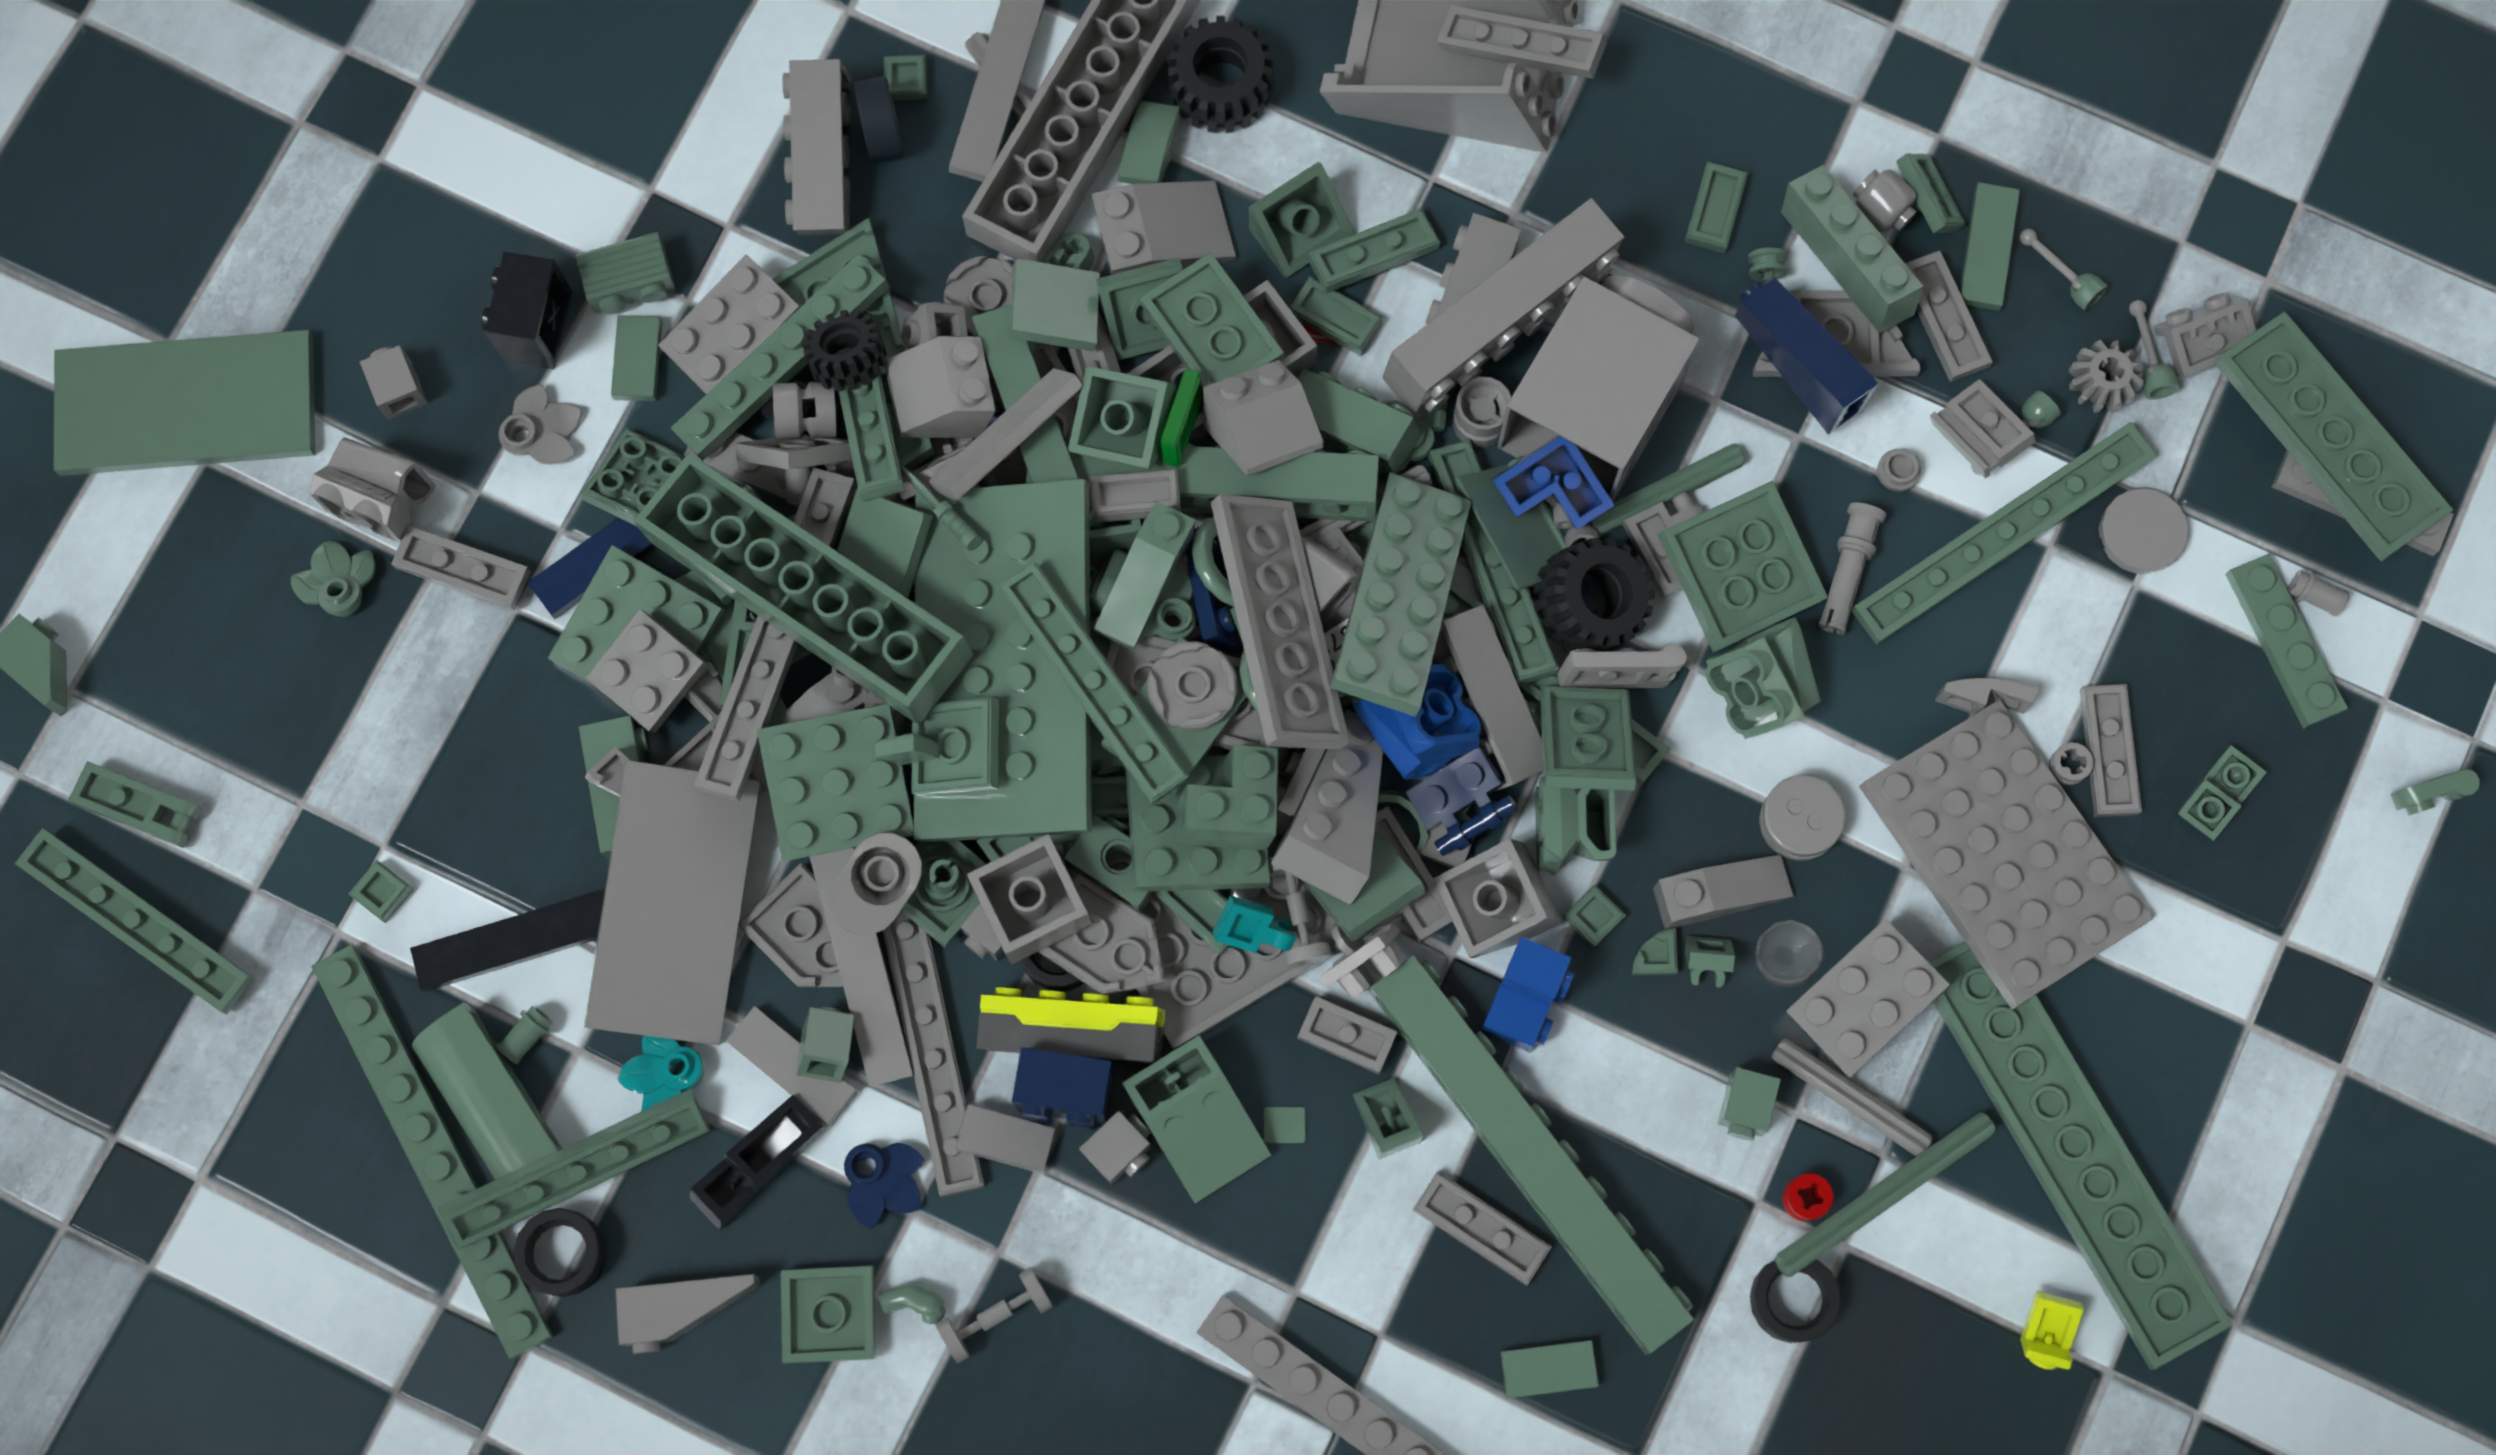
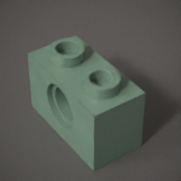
[1064,815,1156,912]

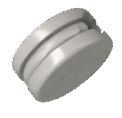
[1759,775,1846,861]

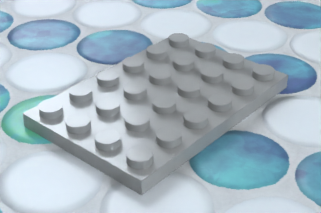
[1859,700,2154,1009]

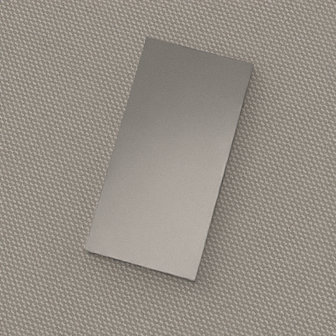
[584,760,760,1045]

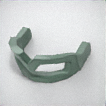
[1378,788,1430,858]

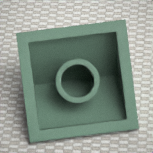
[1249,162,1355,278]

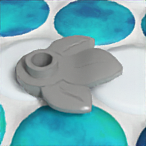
[499,384,582,465]

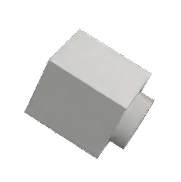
[1497,275,1700,502]

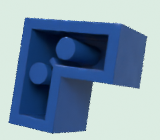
[1490,435,1614,529]
[1481,936,1575,1053]

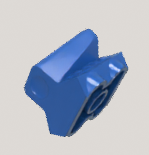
[1352,664,1481,780]

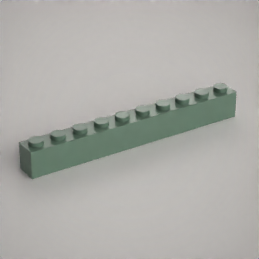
[1369,955,1694,1355]

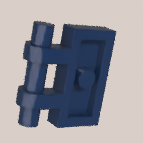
[1405,746,1518,856]

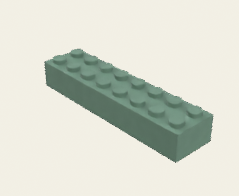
[633,453,973,725]

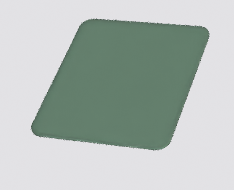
[1264,1107,1305,1143]

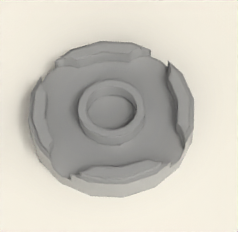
[944,256,1013,337]
[2098,488,2189,574]
[1147,642,1237,732]

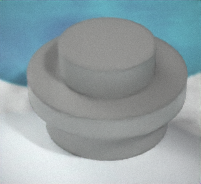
[1877,449,1921,492]

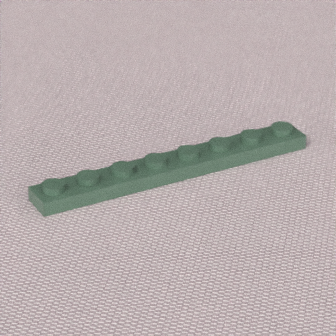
[1851,422,2157,645]

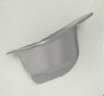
[829,833,921,935]

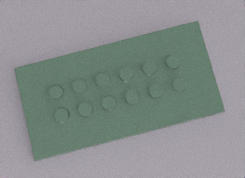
[914,479,1092,843]

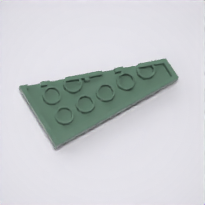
[772,218,935,476]

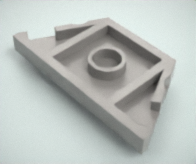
[1753,290,1920,377]

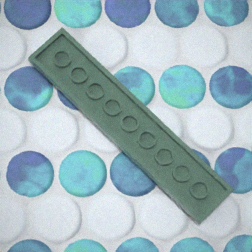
[1929,942,2233,1370]

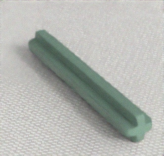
[1589,444,1745,537]

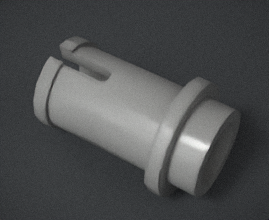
[2288,570,2349,616]

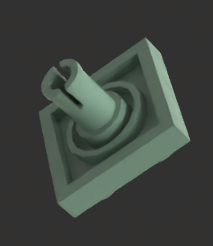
[901,840,986,948]

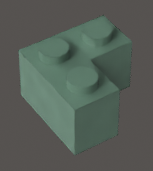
[1177,745,1278,850]

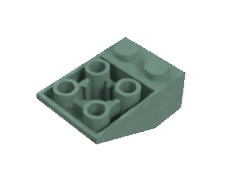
[1122,1035,1272,1204]

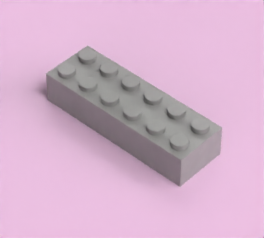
[1382,198,1625,417]

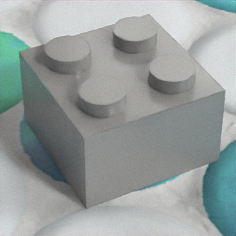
[967,834,1092,964]

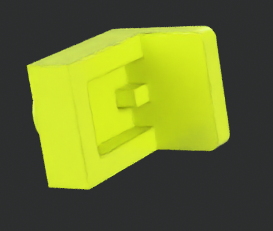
[2020,1290,2084,1370]

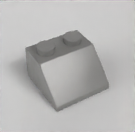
[885,336,995,438]
[1203,360,1323,476]
[1433,838,1562,959]

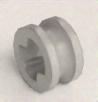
[2049,742,2093,785]

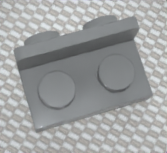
[2153,293,2256,378]

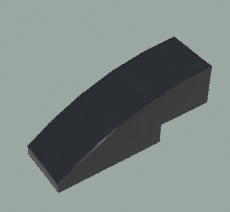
[690,1095,823,1230]

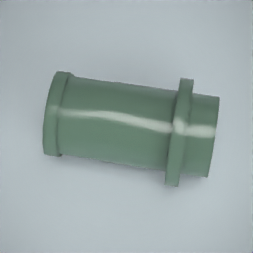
[496,1006,553,1064]

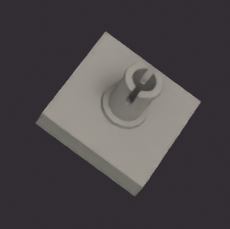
[736,433,852,505]

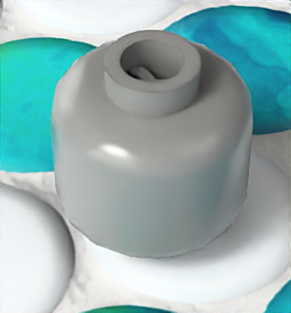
[1853,169,1917,233]

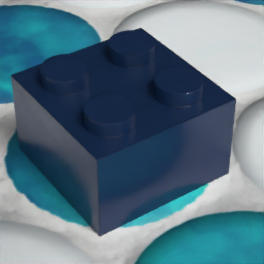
[1012,1047,1115,1131]

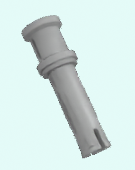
[1818,502,1887,635]

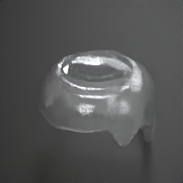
[1755,920,1823,988]

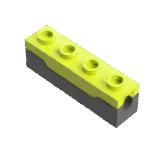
[976,987,1166,1063]

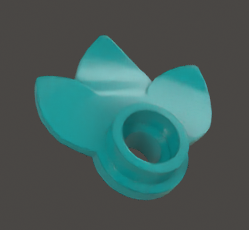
[617,1036,704,1112]

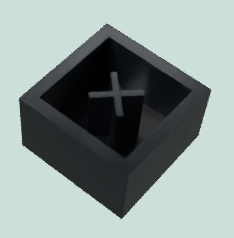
[482,252,573,369]

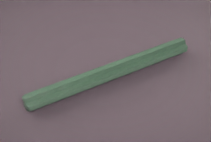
[1774,1112,1996,1277]

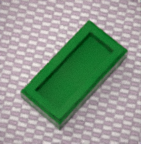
[1161,369,1203,468]

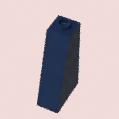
[1735,278,1878,435]

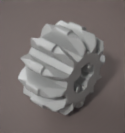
[2069,339,2144,414]

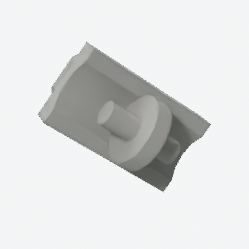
[1320,921,1406,999]

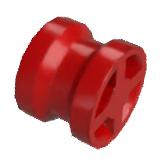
[1782,1173,1833,1222]

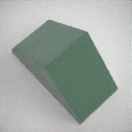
[1353,1078,1423,1160]

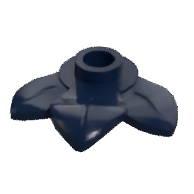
[844,1143,925,1229]

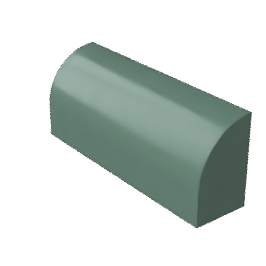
[412,1002,563,1180]

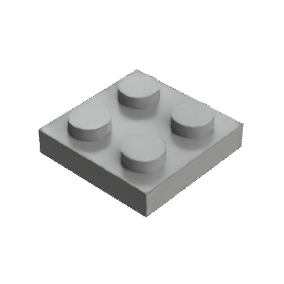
[586,609,709,733]

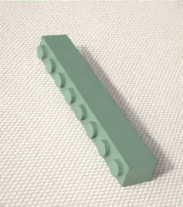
[1026,438,1379,522]

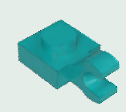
[1213,895,1297,953]

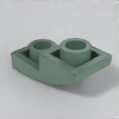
[1118,101,1181,184]
[2177,745,2267,841]

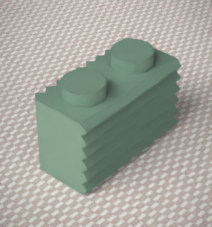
[575,232,676,314]

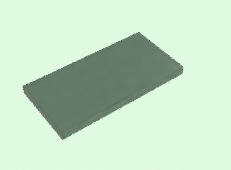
[54,330,315,476]

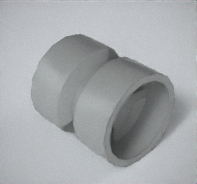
[1453,377,1511,449]
[772,382,836,440]

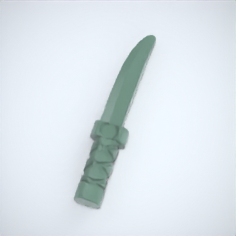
[901,466,982,551]

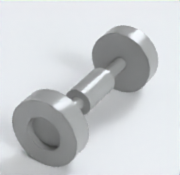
[1268,858,1332,967]
[935,1267,1053,1364]

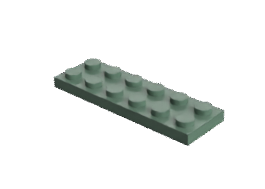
[2214,311,2453,562]
[1330,472,1472,717]

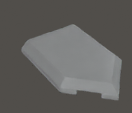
[738,863,843,987]
[1038,872,1165,995]

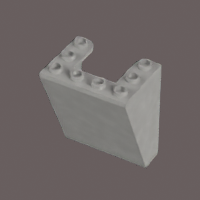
[1320,0,1579,152]

